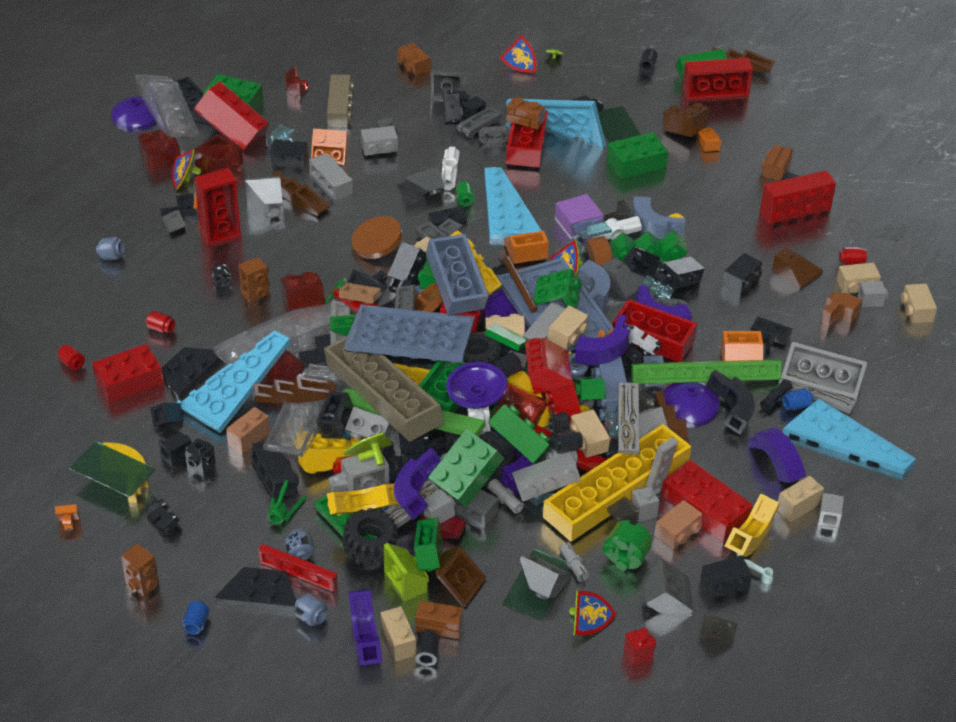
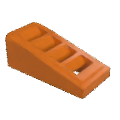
[696,128,721,152]

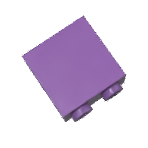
[555,194,603,238]

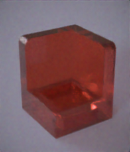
[285,67,308,95]

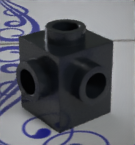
[185,438,216,475]

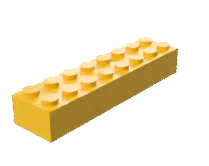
[543,424,691,541]

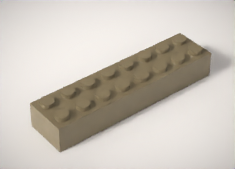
[324,336,444,442]

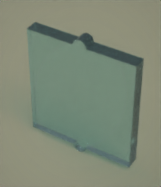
[571,218,612,239]

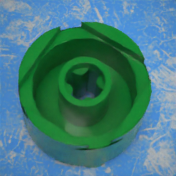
[602,520,652,571]

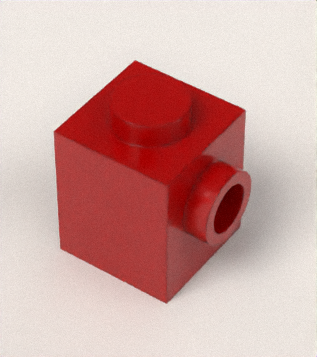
[624,627,656,666]

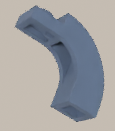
[632,196,685,239]
[578,260,610,310]

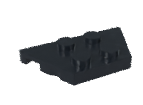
[162,347,226,400]
[215,567,297,612]

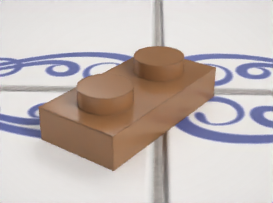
[339,283,381,304]

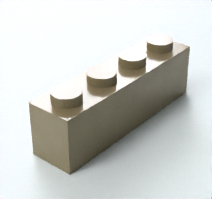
[327,75,354,127]

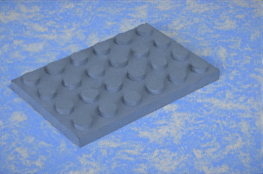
[497,257,614,351]
[345,305,474,363]

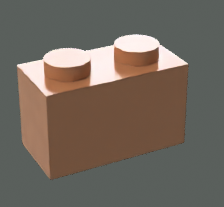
[226,407,270,455]
[654,500,703,549]

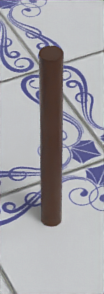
[502,256,538,313]

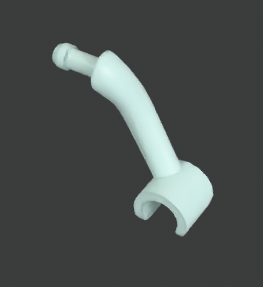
[737,553,773,585]

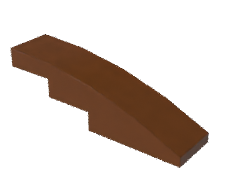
[711,47,775,72]
[271,171,330,216]
[251,376,336,403]
[654,391,690,445]

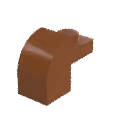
[582,236,612,267]
[822,293,862,327]

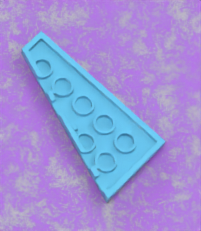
[506,99,606,148]
[484,167,542,239]
[176,330,291,433]
[783,398,916,475]

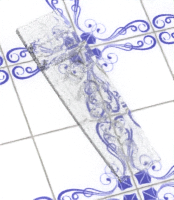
[134,74,201,139]
[213,296,357,365]
[263,364,344,457]

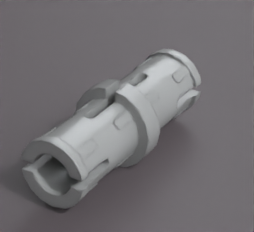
[488,479,524,514]
[559,542,590,582]

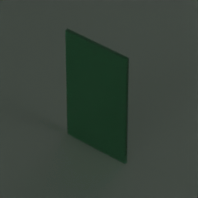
[598,106,641,142]
[69,441,156,497]
[502,549,571,620]

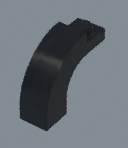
[706,370,755,435]

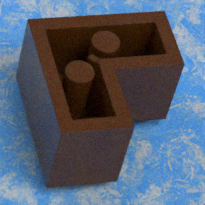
[663,103,709,137]

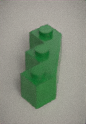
[610,230,688,264]

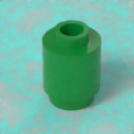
[456,181,475,206]

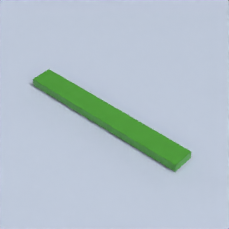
[631,359,782,384]
[343,388,486,436]

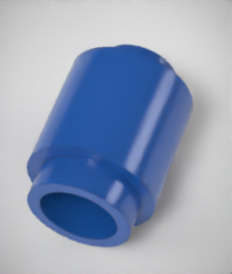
[782,388,813,411]
[182,601,210,635]

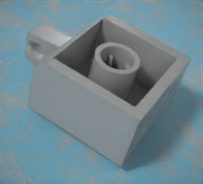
[328,452,389,492]

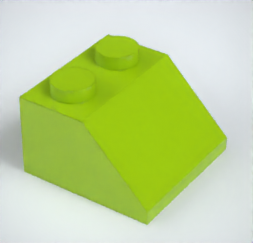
[384,543,429,602]

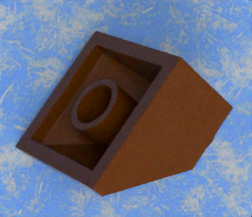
[772,247,823,289]
[435,546,487,607]

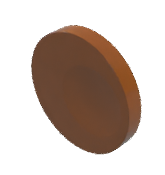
[351,216,403,259]
[415,282,443,312]

